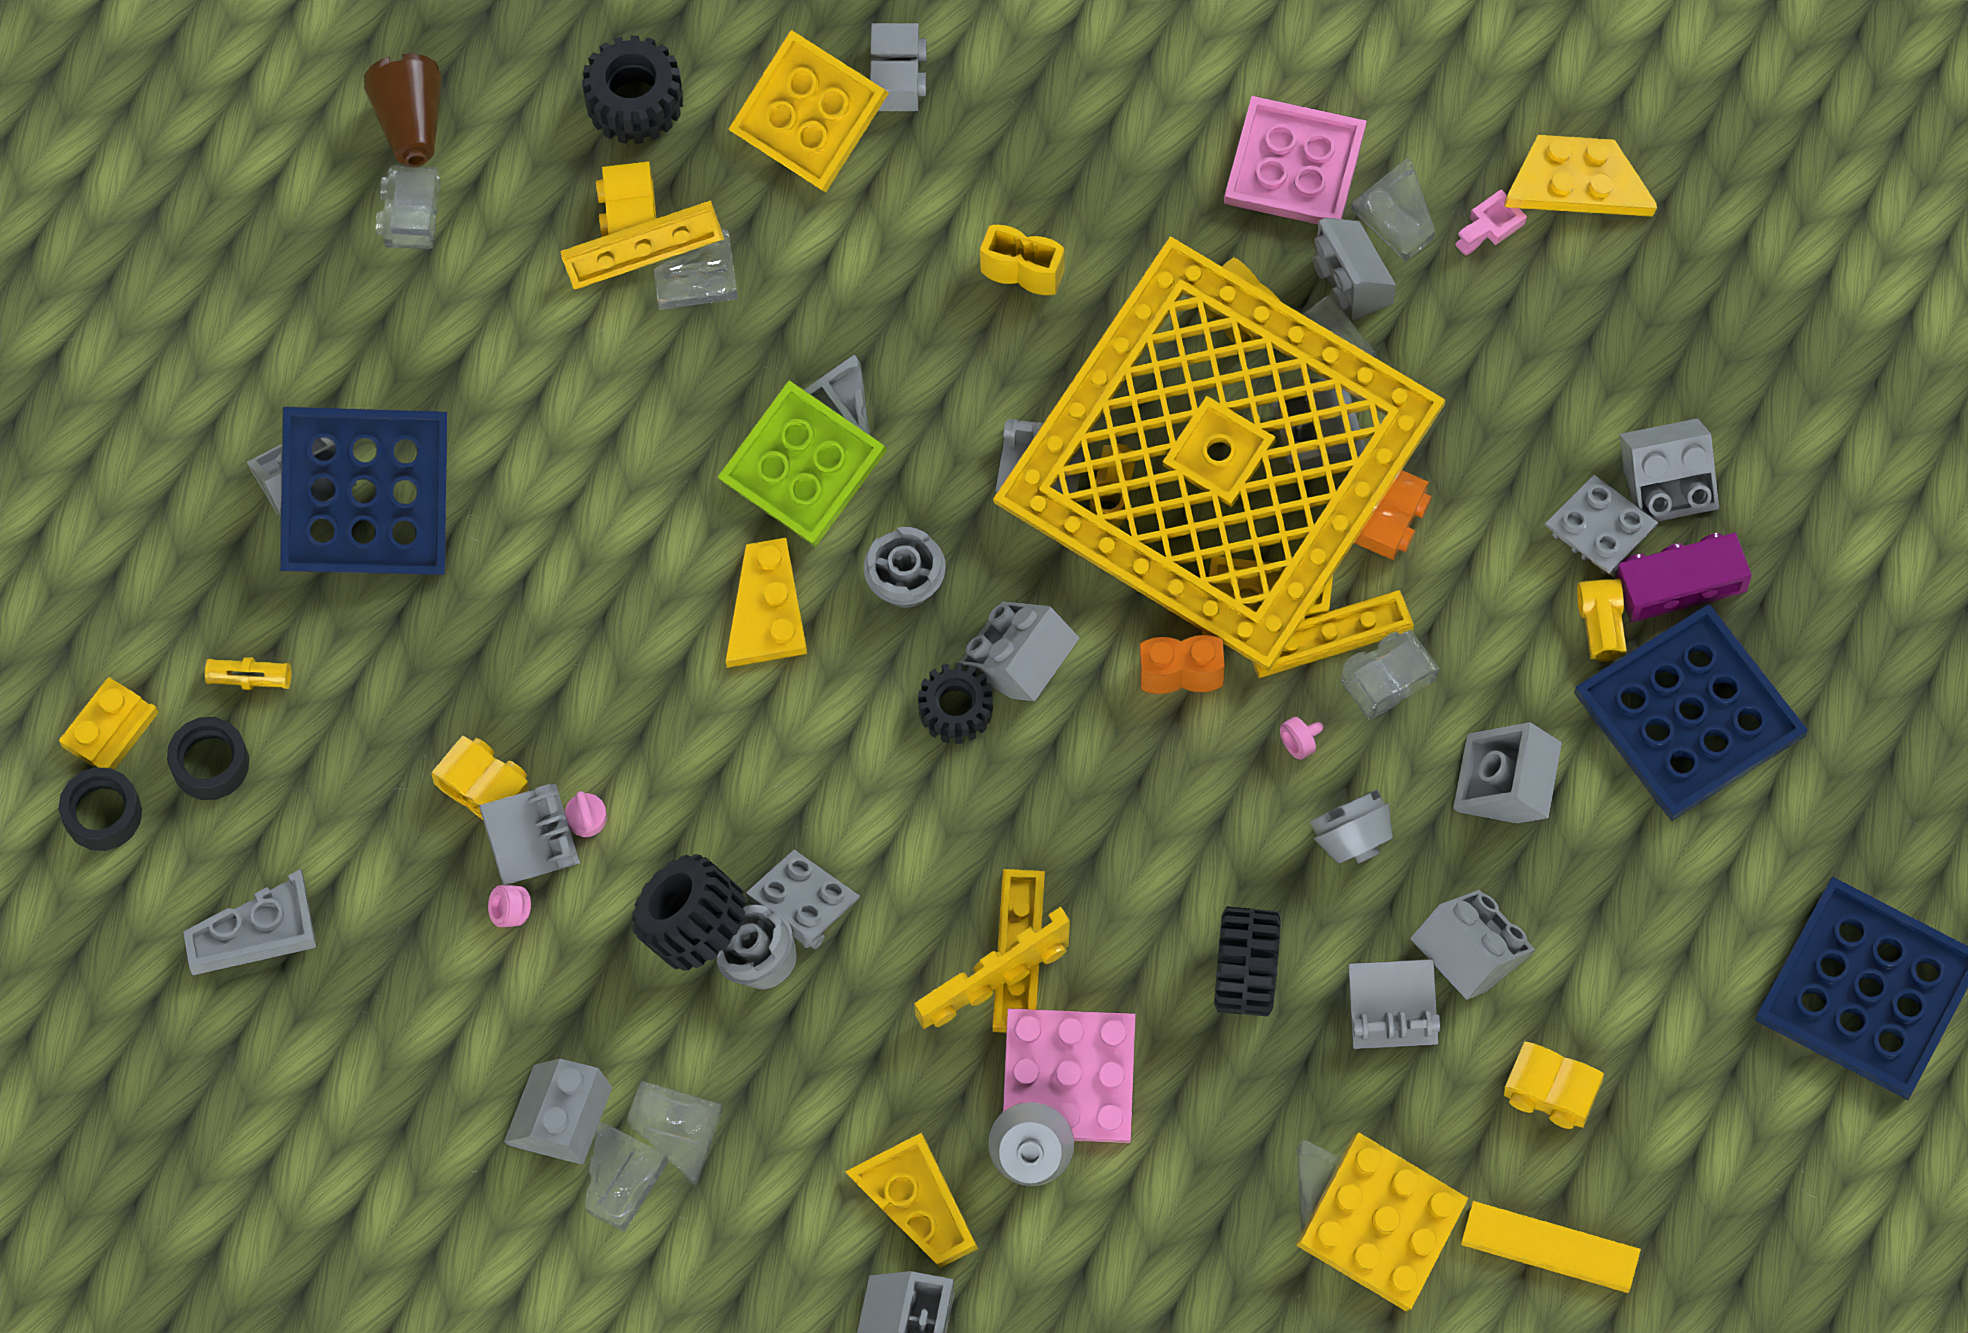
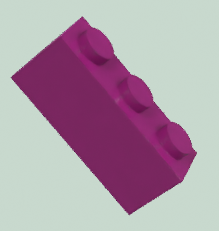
[1615,532,1752,623]

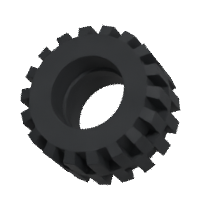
[582,35,683,144]
[631,854,746,971]
[1214,906,1281,1017]

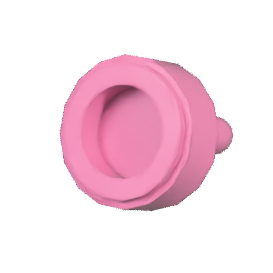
[1280,717,1323,760]
[565,791,607,837]
[488,885,531,927]

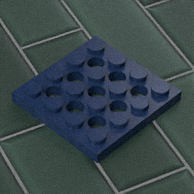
[279,407,447,575]
[1574,604,1808,821]
[1755,877,1968,1100]

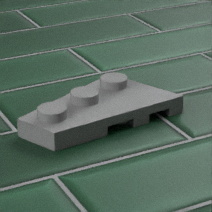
[183,869,317,975]

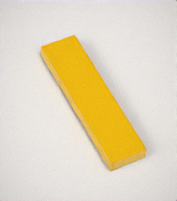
[560,200,724,290]
[1252,590,1414,679]
[993,869,1045,1033]
[1461,1201,1641,1293]

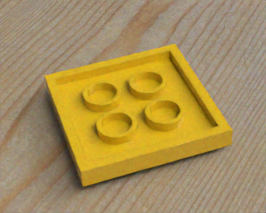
[728,30,889,192]
[1296,1132,1468,1312]

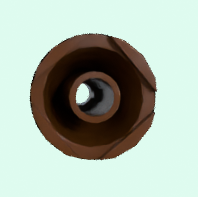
[364,53,442,167]

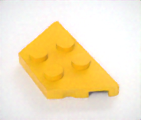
[1504,135,1657,217]

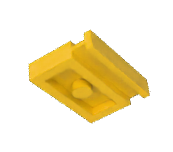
[59,677,159,770]

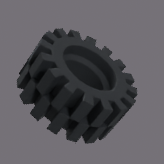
[918,663,993,744]

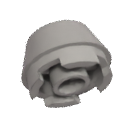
[864,527,946,608]
[1309,789,1393,864]
[717,905,797,989]
[988,1102,1074,1186]

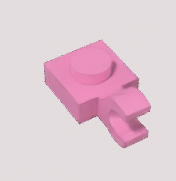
[1455,189,1527,256]

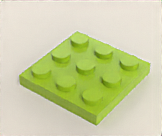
[718,380,887,547]

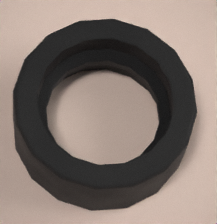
[167,717,249,800]
[58,767,142,851]

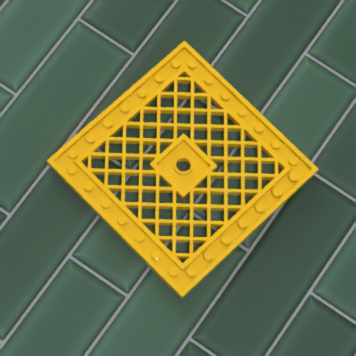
[993,236,1445,671]

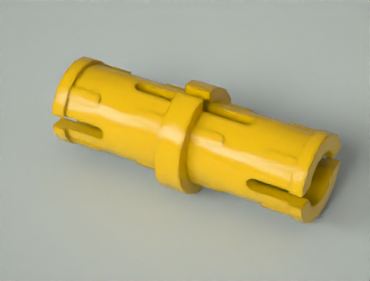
[205,657,292,690]

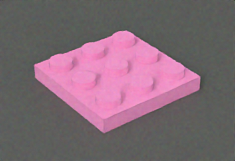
[1224,96,1366,225]
[1003,1009,1135,1143]

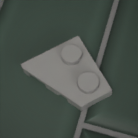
[804,355,870,435]

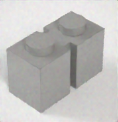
[870,23,927,111]

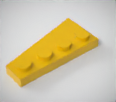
[914,907,1070,1029]

